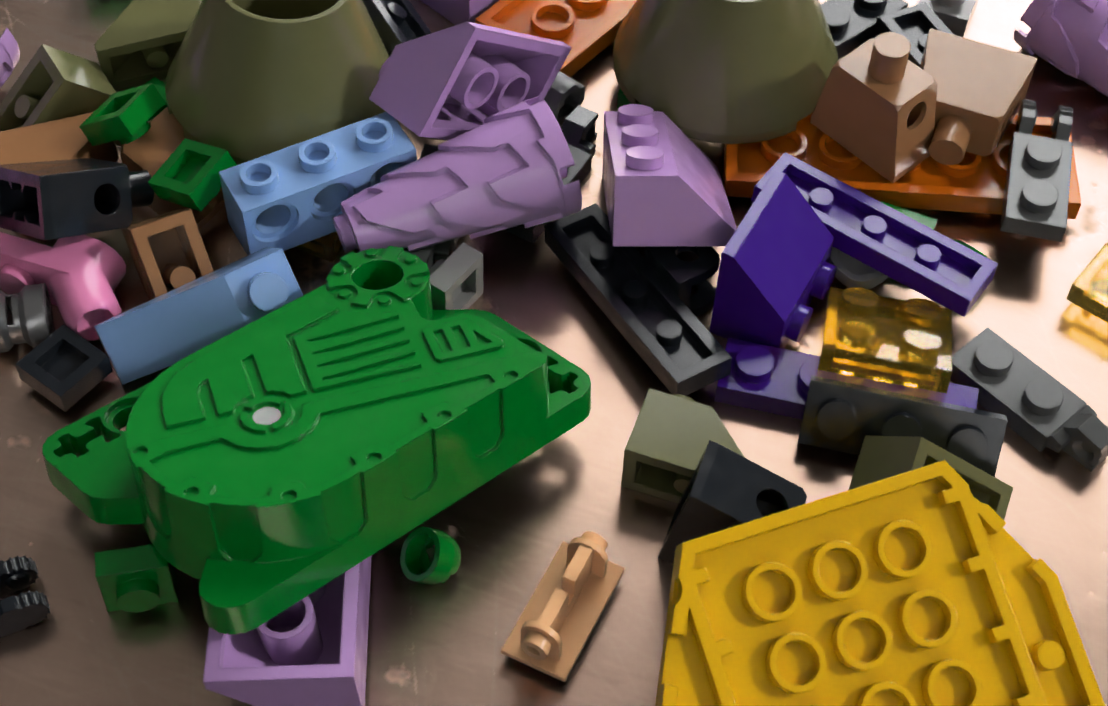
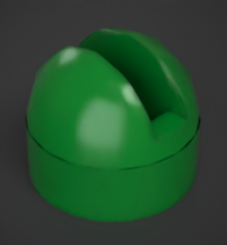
[400,527,461,585]

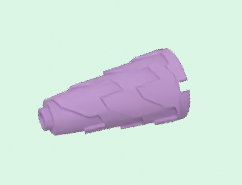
[1013,0,1108,97]
[332,96,582,253]

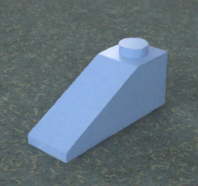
[94,247,303,385]

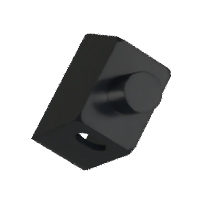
[0,158,154,240]
[658,441,807,564]

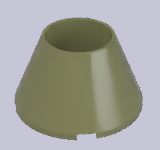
[165,0,389,165]
[613,0,838,144]

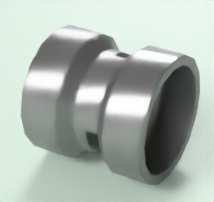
[0,283,55,353]

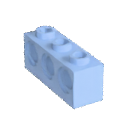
[219,112,417,256]

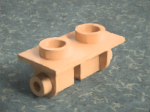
[501,531,625,682]

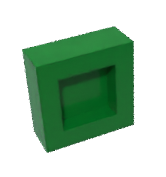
[79,83,166,146]
[148,138,237,212]
[95,544,178,613]

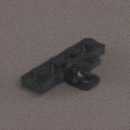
[544,203,732,396]

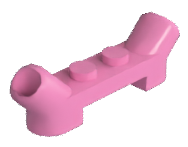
[0,232,126,341]

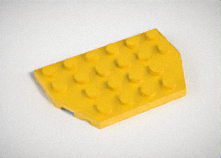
[655,460,1105,706]

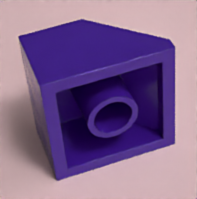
[709,169,837,349]

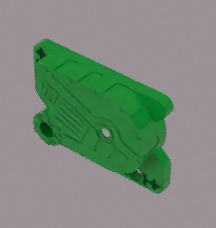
[42,246,592,635]

